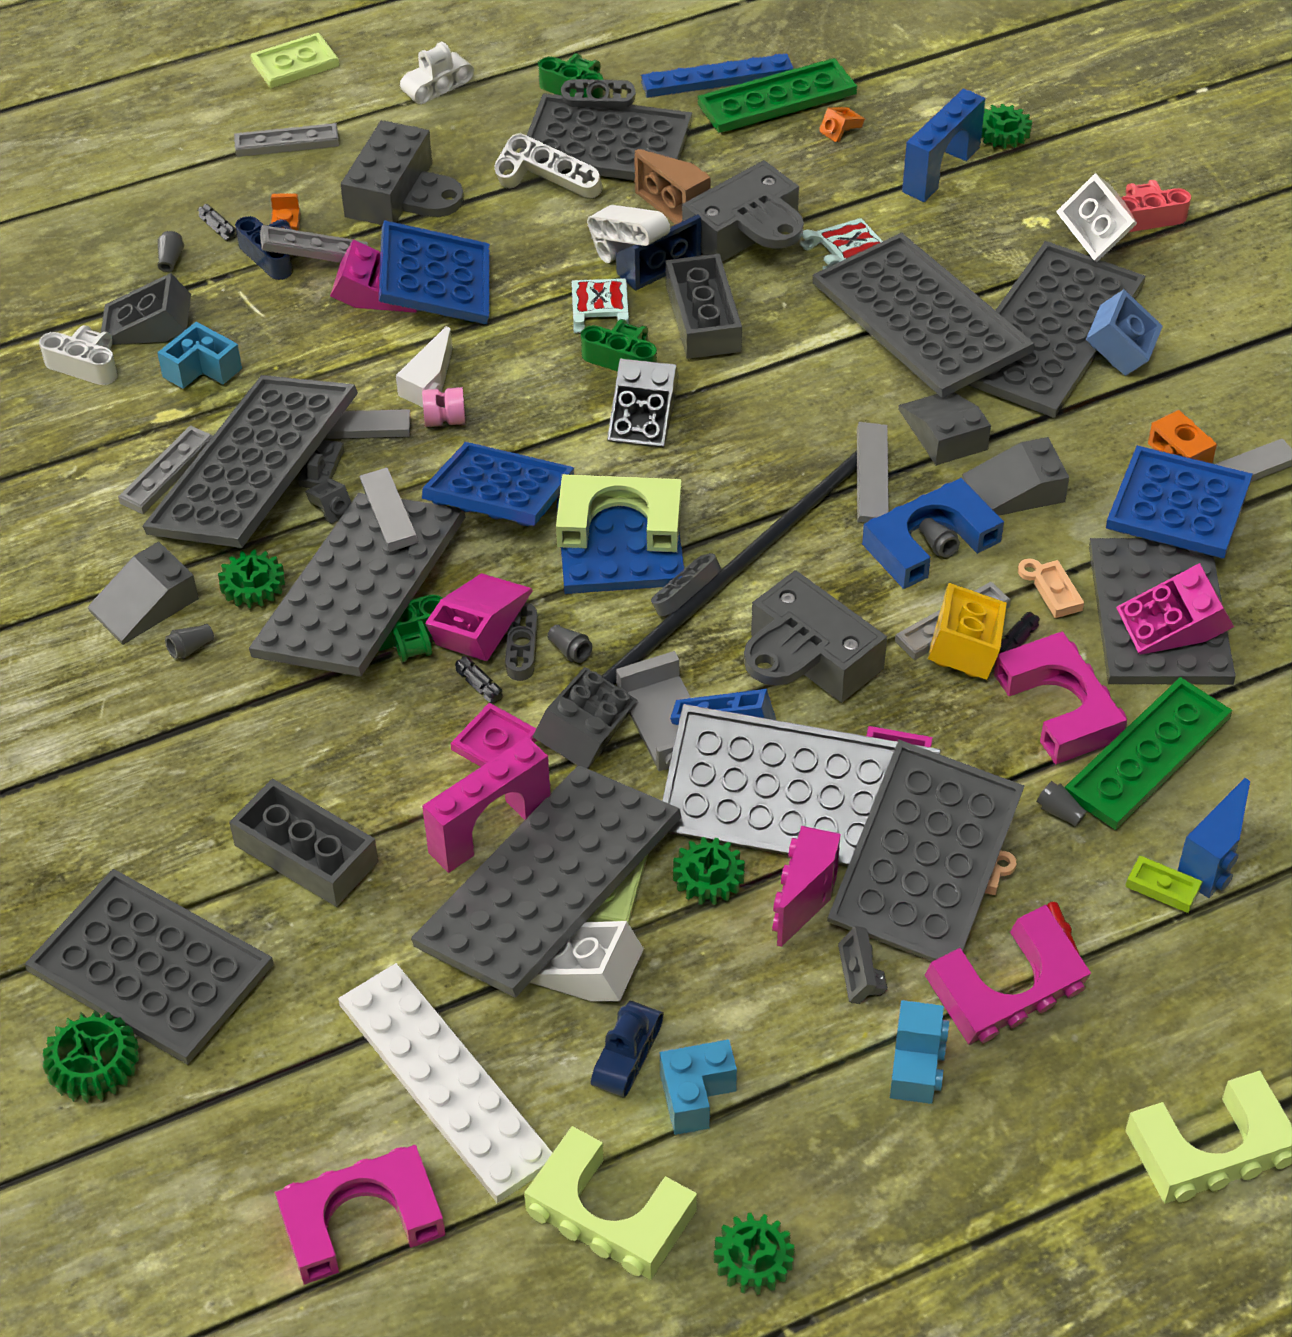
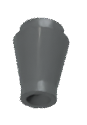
[157,231,184,272]
[919,518,960,557]
[165,624,214,659]
[547,625,592,663]
[1036,781,1087,827]

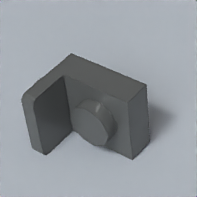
[305,478,351,523]

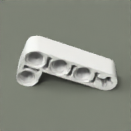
[495,134,602,198]
[587,205,670,263]

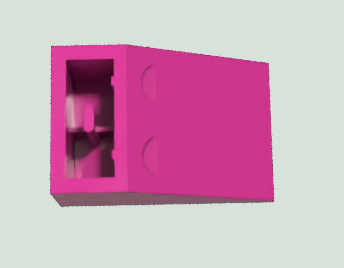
[330,239,417,313]
[1116,563,1234,655]
[425,573,533,661]
[772,826,841,947]

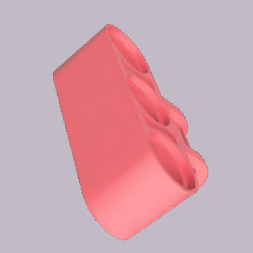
[1121,180,1191,232]

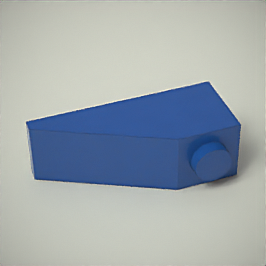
[670,689,776,725]

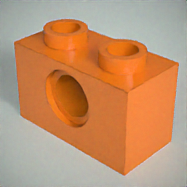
[1148,410,1217,464]

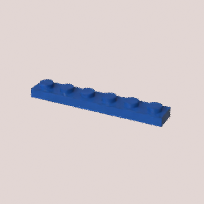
[641,54,794,98]

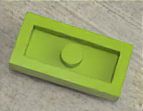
[1125,855,1203,913]

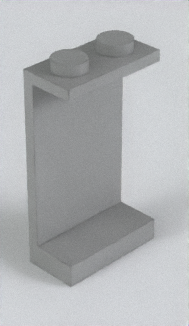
[616,651,691,771]

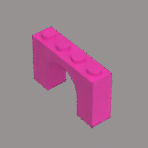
[994,631,1127,765]
[422,736,551,873]
[925,905,1091,1045]
[275,1144,445,1285]

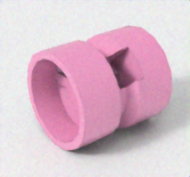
[422,387,465,427]

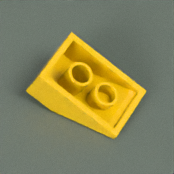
[928,583,1007,680]

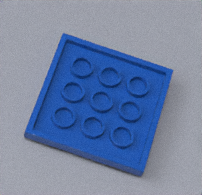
[379,220,489,324]
[422,442,574,526]
[1106,445,1253,558]
[557,498,684,594]

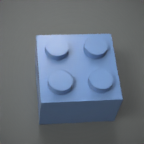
[1086,289,1163,376]

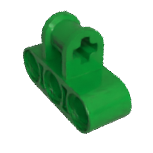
[538,53,604,99]
[581,319,657,372]
[378,595,443,663]

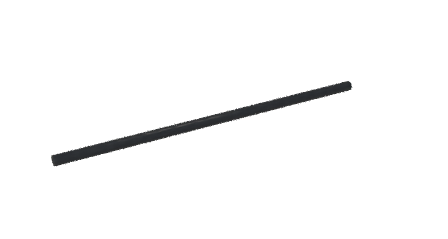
[601,450,857,685]

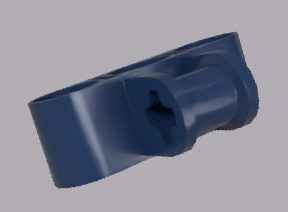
[235,216,292,280]
[590,1000,664,1098]

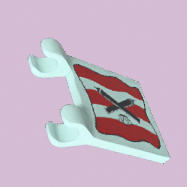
[800,218,883,270]
[572,279,629,333]

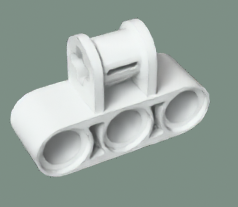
[400,42,474,104]
[39,325,117,385]

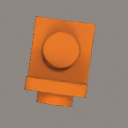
[819,107,865,142]
[271,193,301,231]

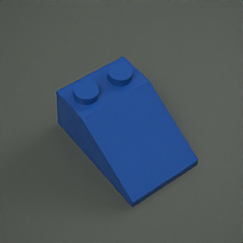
[1177,778,1250,898]

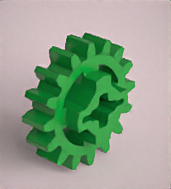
[981,104,1032,149]
[218,550,285,608]
[673,837,745,905]
[714,1213,795,1295]

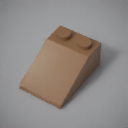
[634,149,711,224]

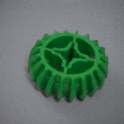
[42,1010,140,1103]

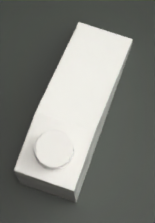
[396,327,452,407]

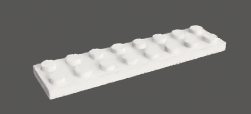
[338,963,552,1203]

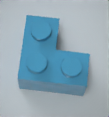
[157,322,242,389]
[890,1000,949,1104]
[659,1039,737,1135]

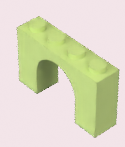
[556,474,681,552]
[1125,1071,1292,1204]
[524,1126,697,1280]

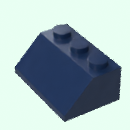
[616,214,701,291]

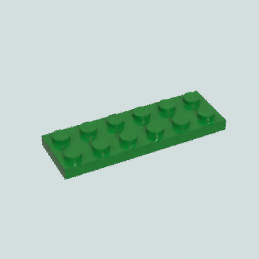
[698,58,857,133]
[1064,677,1233,830]

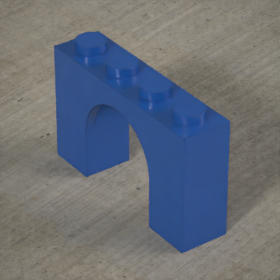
[902,88,986,202]
[862,478,1004,589]

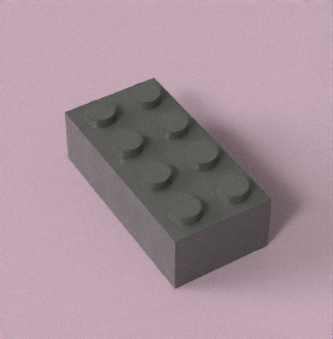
[666,254,742,359]
[229,778,378,907]

